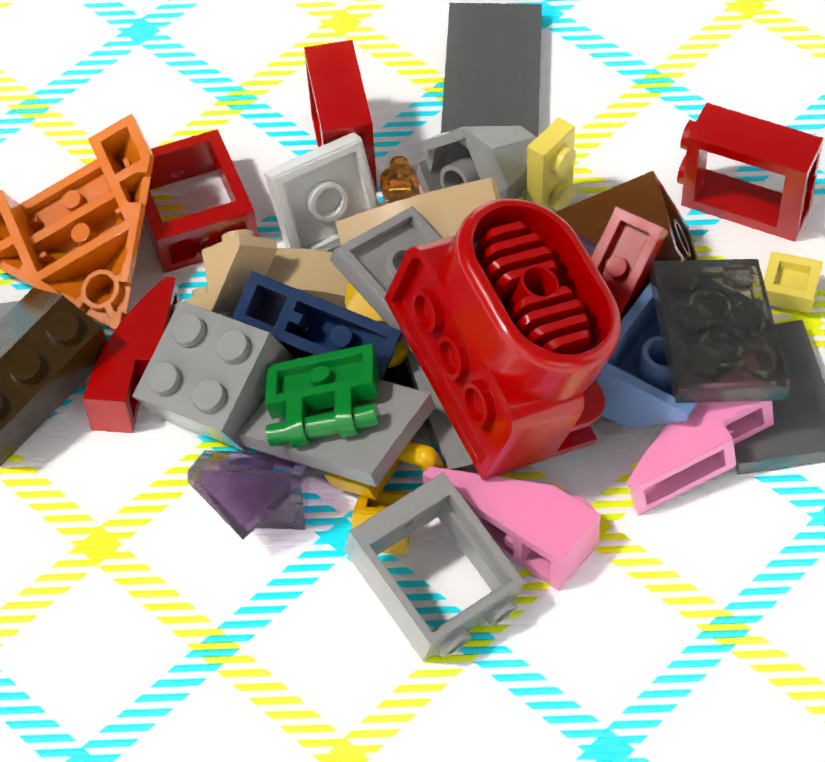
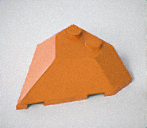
[0,113,154,330]

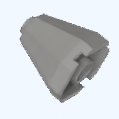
[416,126,536,199]

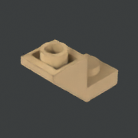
[172,229,277,319]

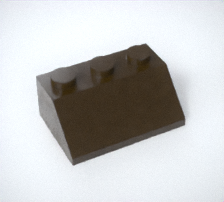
[0,288,107,467]

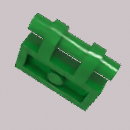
[265,343,381,448]

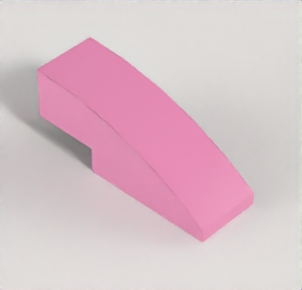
[627,364,774,516]

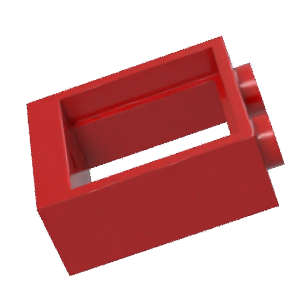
[304,40,378,193]
[677,102,824,242]
[143,129,258,274]

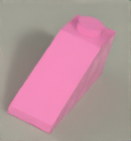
[423,467,601,591]

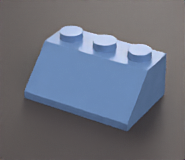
[596,261,762,429]

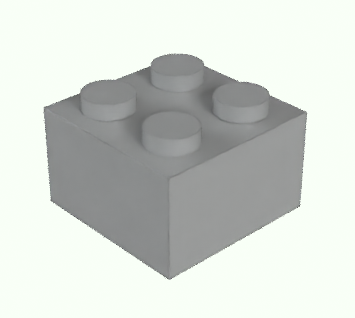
[132,300,293,452]

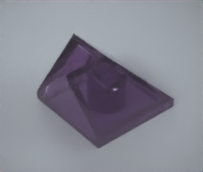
[187,450,312,540]

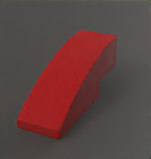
[83,277,181,433]

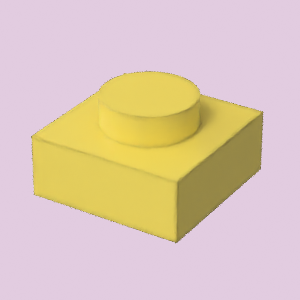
[759,251,823,313]

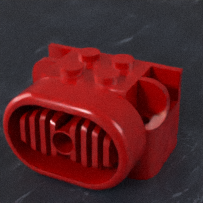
[384,199,621,480]

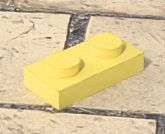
[527,117,576,212]

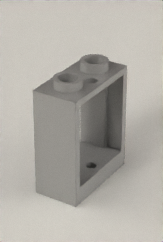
[344,472,525,661]

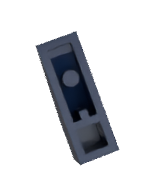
[232,271,403,380]

